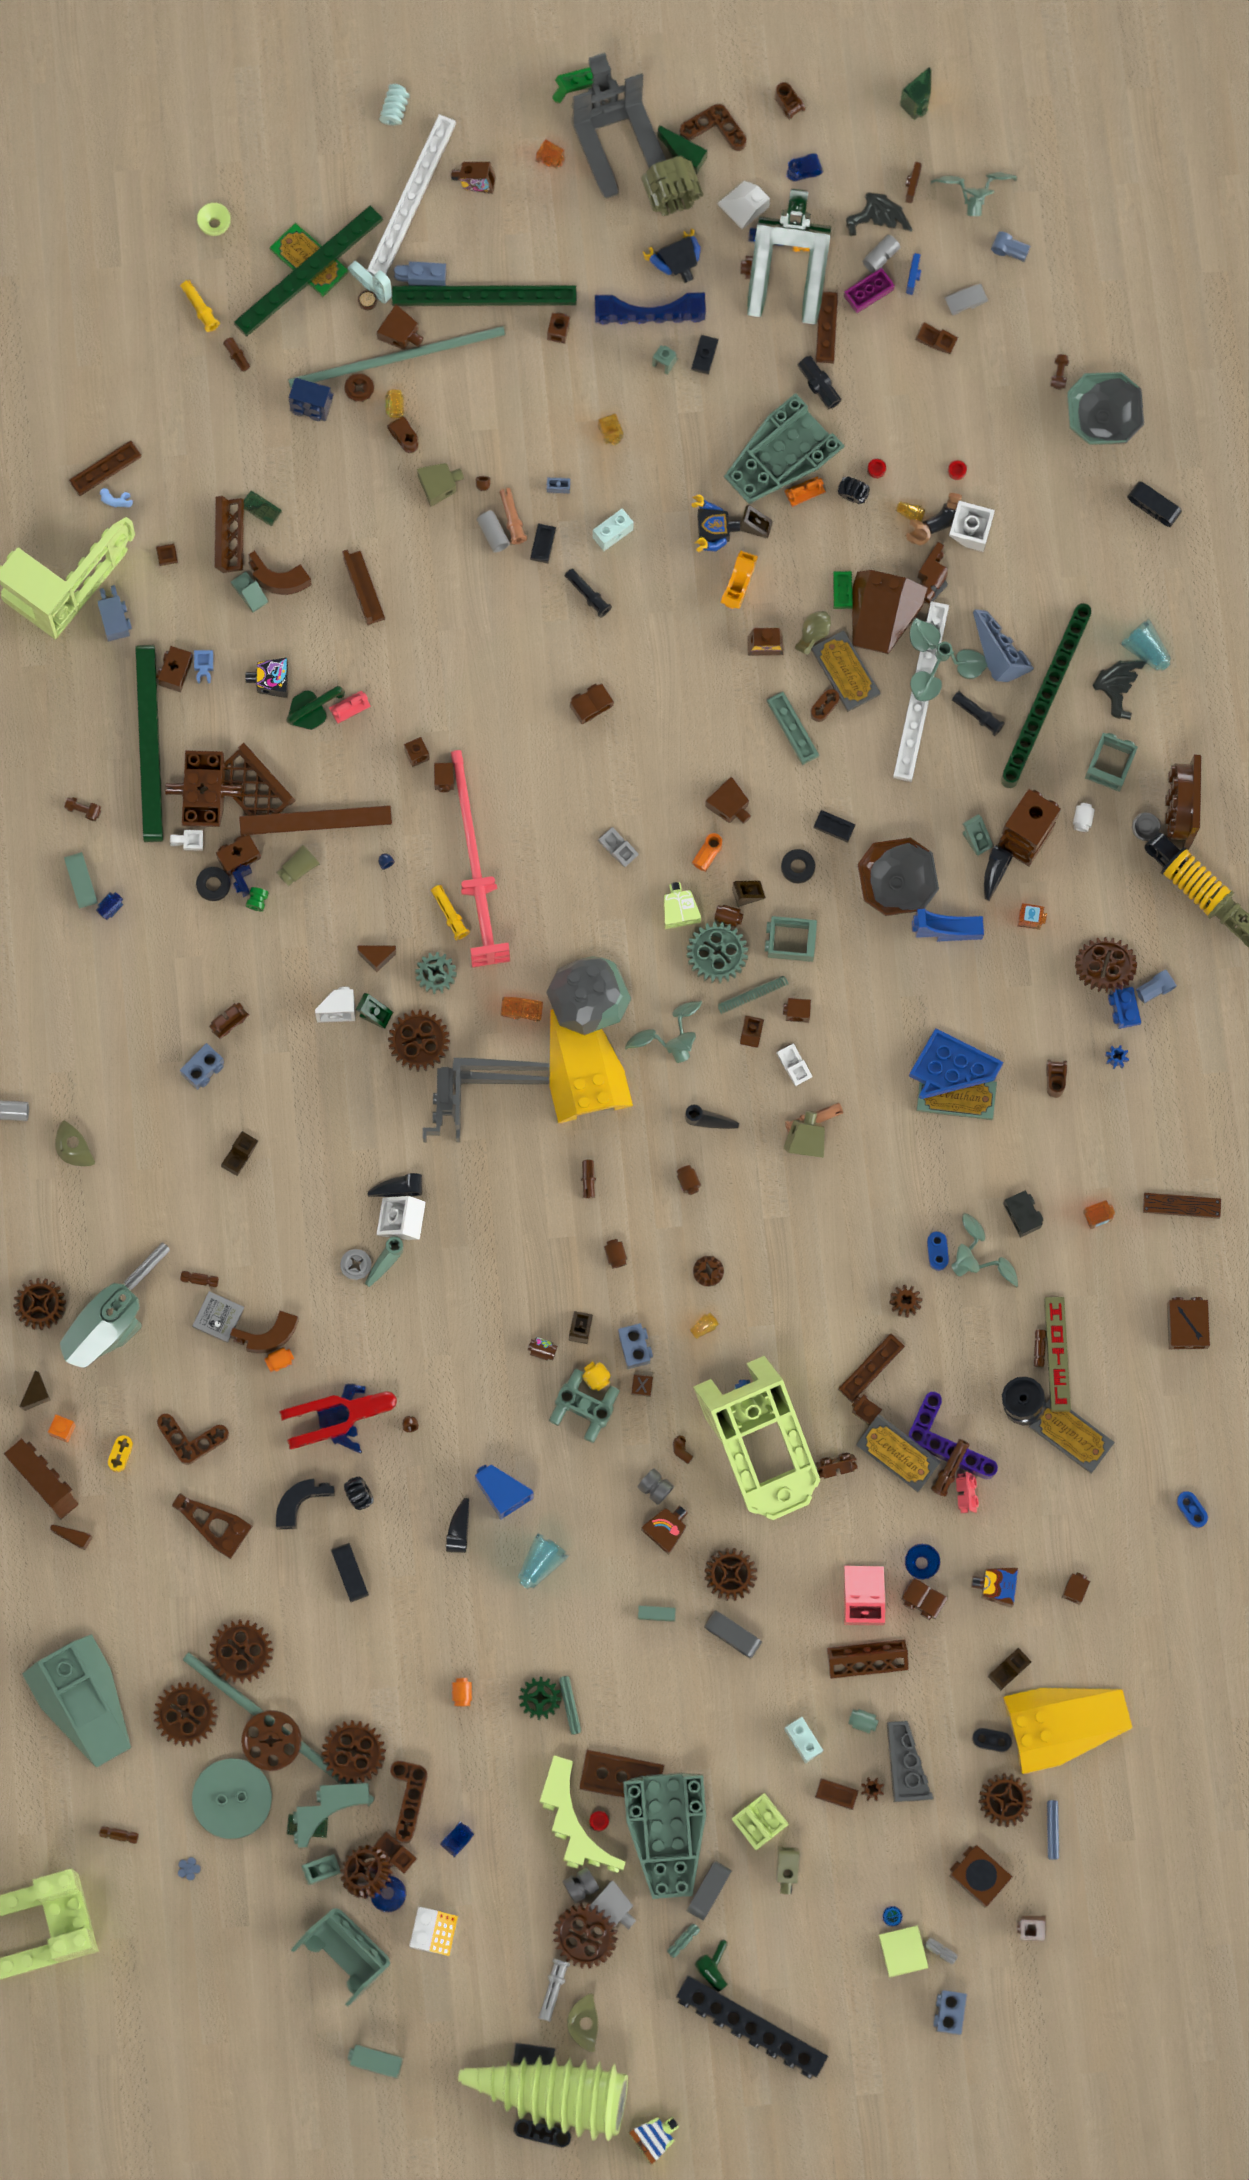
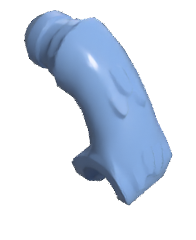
[100,488,133,508]

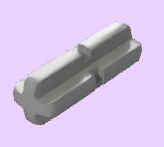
[925,1938,958,1964]

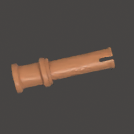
[499,488,527,545]
[785,1102,843,1133]

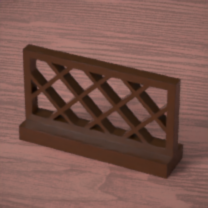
[224,743,296,816]

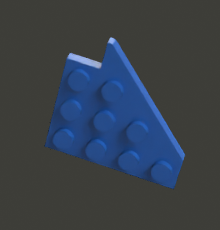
[909,1028,1004,1099]

